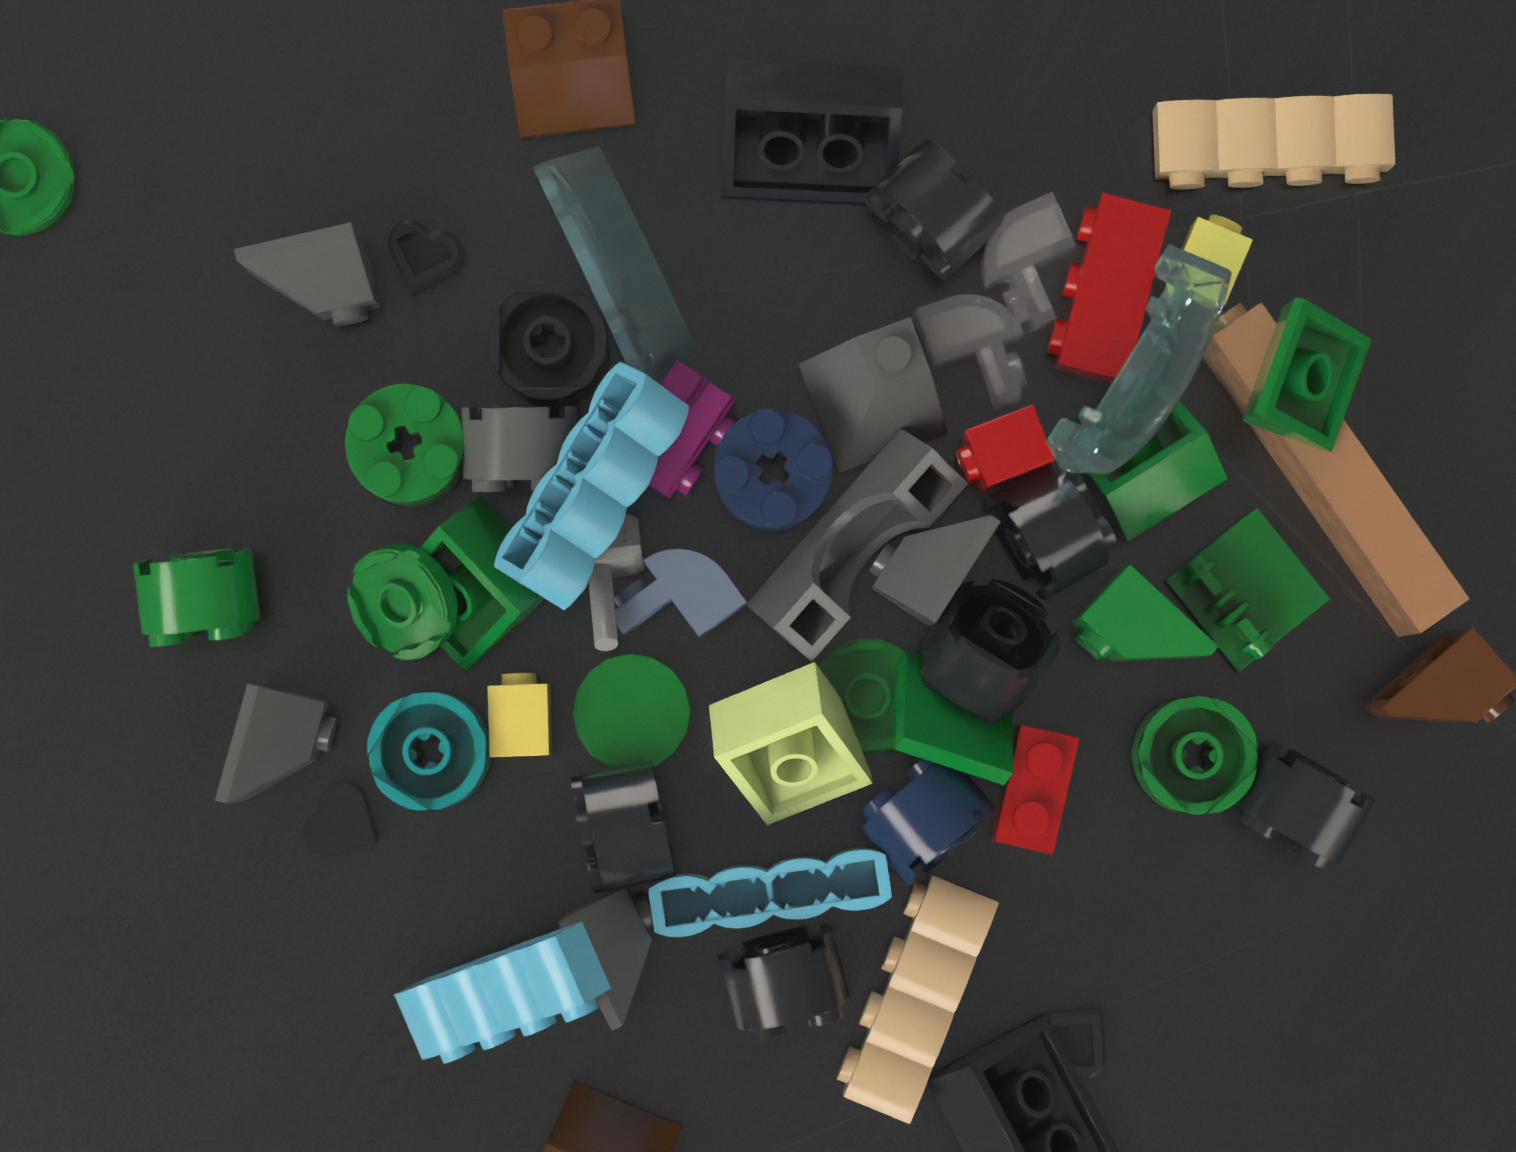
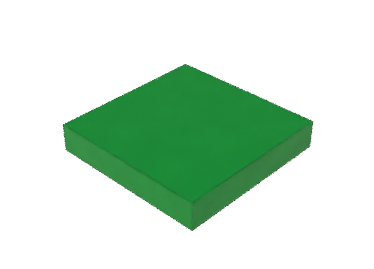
[895,650,1013,785]

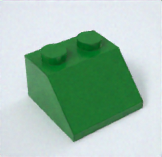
[1054,370,1227,541]
[420,495,544,673]
[1070,565,1219,661]

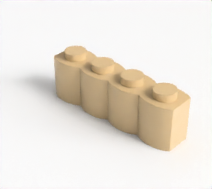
[1152,94,1395,190]
[837,874,999,1124]

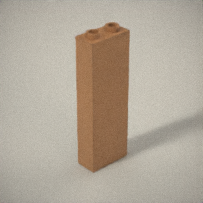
[1197,302,1469,637]

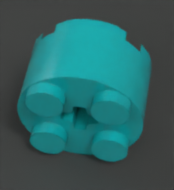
[367,692,491,811]

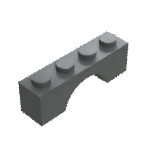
[746,428,968,662]

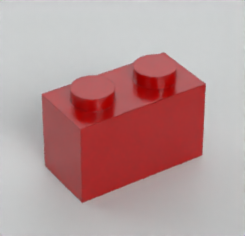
[954,404,1055,495]
[990,725,1079,855]

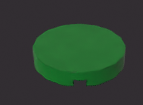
[0,119,76,236]
[347,542,458,660]
[818,639,904,754]
[573,654,691,768]

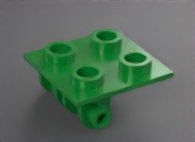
[1165,508,1330,672]

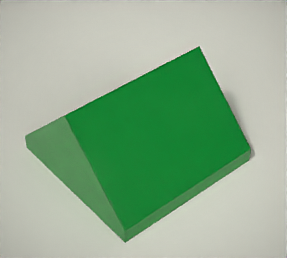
[1242,297,1372,452]

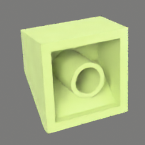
[709,662,873,825]

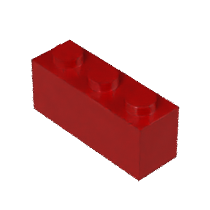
[1047,193,1171,387]

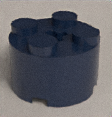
[714,409,833,531]
[861,759,998,886]

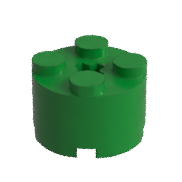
[345,384,464,507]
[133,548,261,647]
[1131,696,1258,815]

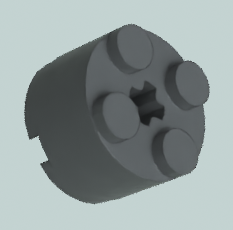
[461,404,580,492]

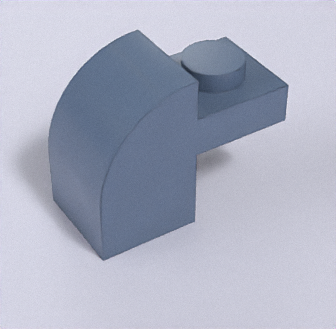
[614,549,747,638]

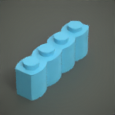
[494,362,689,610]
[648,847,892,937]
[394,921,611,1064]

